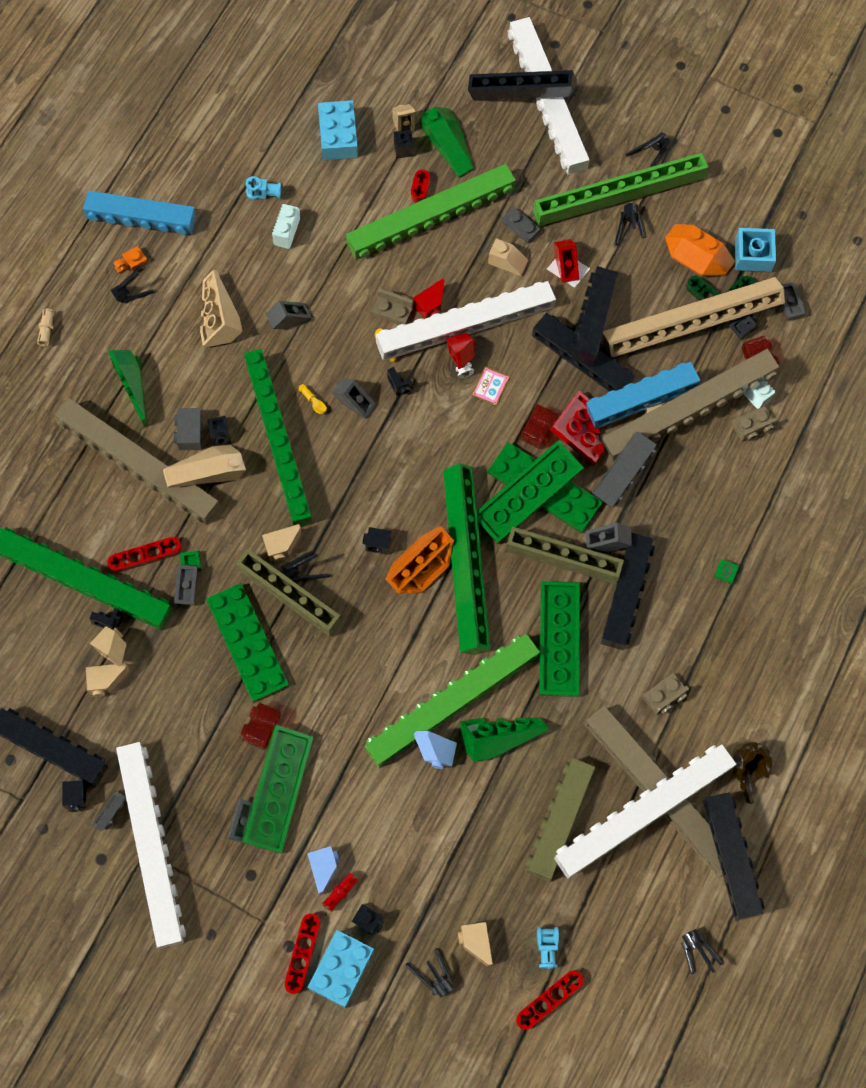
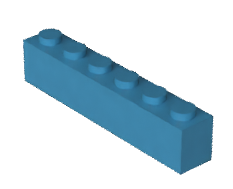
[83,191,196,235]
[586,362,700,429]

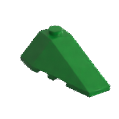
[108,350,148,428]
[459,718,548,762]

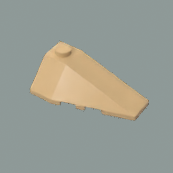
[200,269,243,347]
[163,445,246,488]

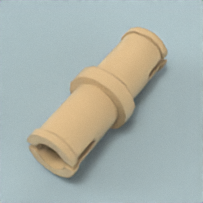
[37,308,55,347]

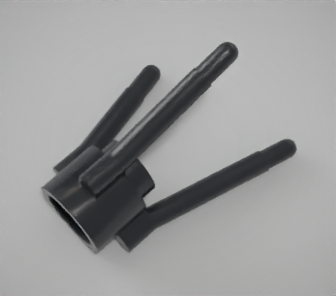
[625,132,670,167]
[615,203,645,245]
[111,266,154,303]
[281,551,331,582]
[681,929,723,974]
[406,948,454,998]

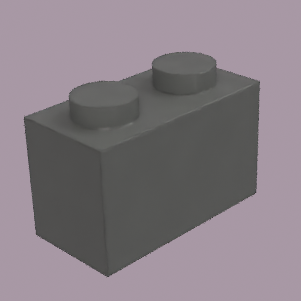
[174,408,203,450]
[586,523,632,553]

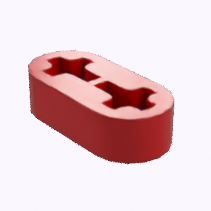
[411,169,430,203]

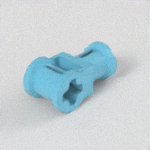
[246,176,281,200]
[537,927,559,969]

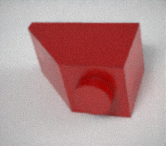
[554,239,579,283]
[413,278,445,319]
[446,333,476,369]

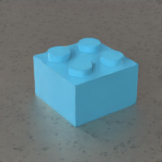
[735,228,776,272]

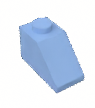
[414,731,457,769]
[307,846,340,896]

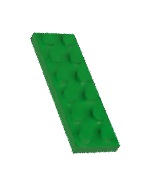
[477,440,584,544]
[487,442,603,534]
[539,581,580,697]
[206,583,289,703]
[241,725,313,854]

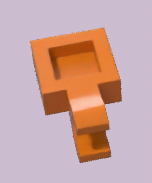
[114,246,148,274]

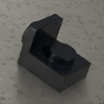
[728,313,759,340]
[387,367,413,396]
[207,415,232,446]
[89,608,122,630]
[351,904,384,935]

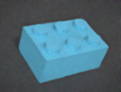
[318,100,358,160]
[307,930,374,1008]

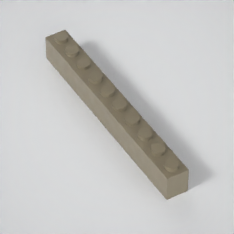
[602,349,779,462]
[54,398,220,524]
[584,706,723,878]

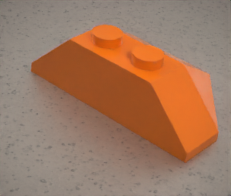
[665,224,735,276]
[385,526,454,594]

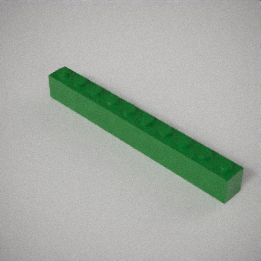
[244,348,312,527]
[443,463,490,655]
[0,527,172,631]

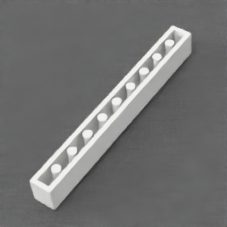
[508,17,589,175]
[376,281,556,361]
[116,742,186,949]
[554,745,736,879]

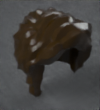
[732,742,772,804]

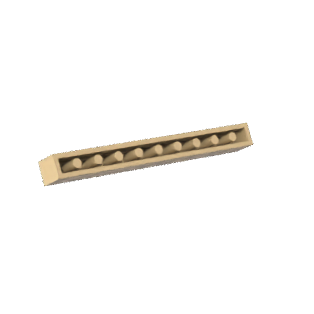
[602,277,785,357]

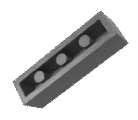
[591,432,656,507]

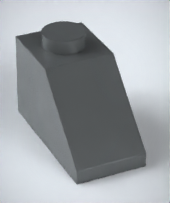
[266,301,312,330]
[331,378,376,418]

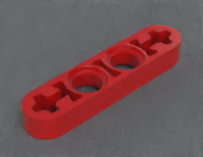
[107,537,182,573]
[284,913,320,995]
[515,970,583,1030]

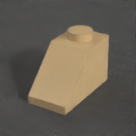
[393,104,415,132]
[488,239,528,276]
[262,524,301,562]
[90,626,126,667]
[86,663,129,697]
[458,922,492,967]

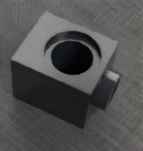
[394,130,414,159]
[362,527,392,555]
[62,780,86,812]

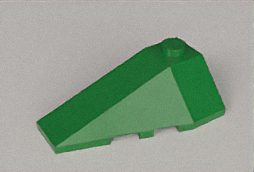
[420,107,474,178]

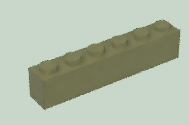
[506,527,624,585]
[236,549,341,637]
[525,758,595,882]

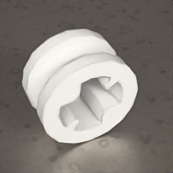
[456,362,474,378]

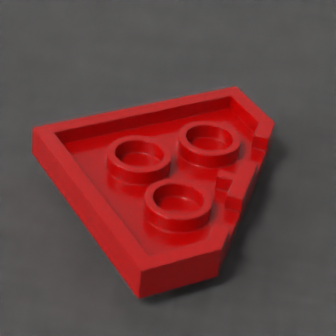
[549,391,604,465]

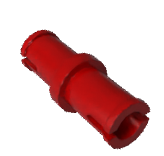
[322,872,359,912]

